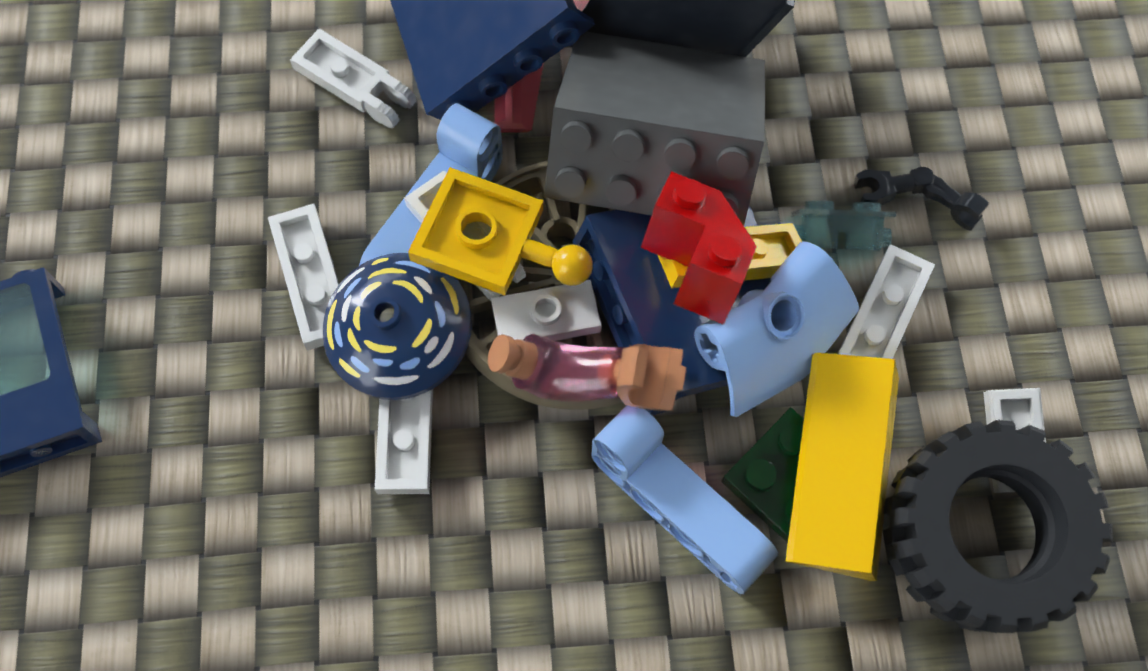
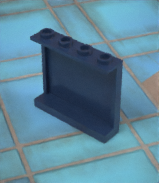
[390,0,596,120]
[572,206,772,416]

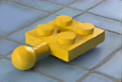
[408,167,593,296]

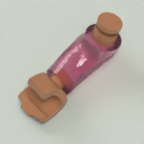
[488,334,686,411]

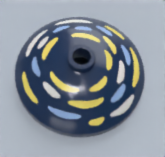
[323,253,472,400]

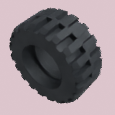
[883,420,1113,633]

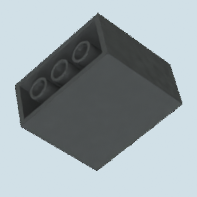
[544,31,765,226]

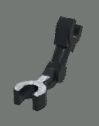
[853,167,989,231]

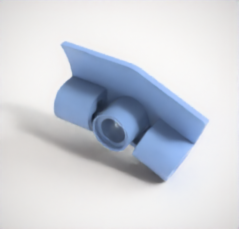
[695,242,859,417]

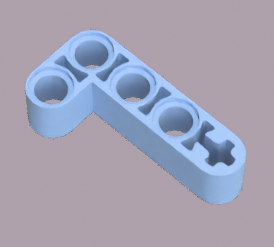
[359,103,503,266]
[591,405,778,594]

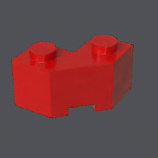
[641,171,757,325]

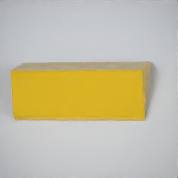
[786,353,899,581]

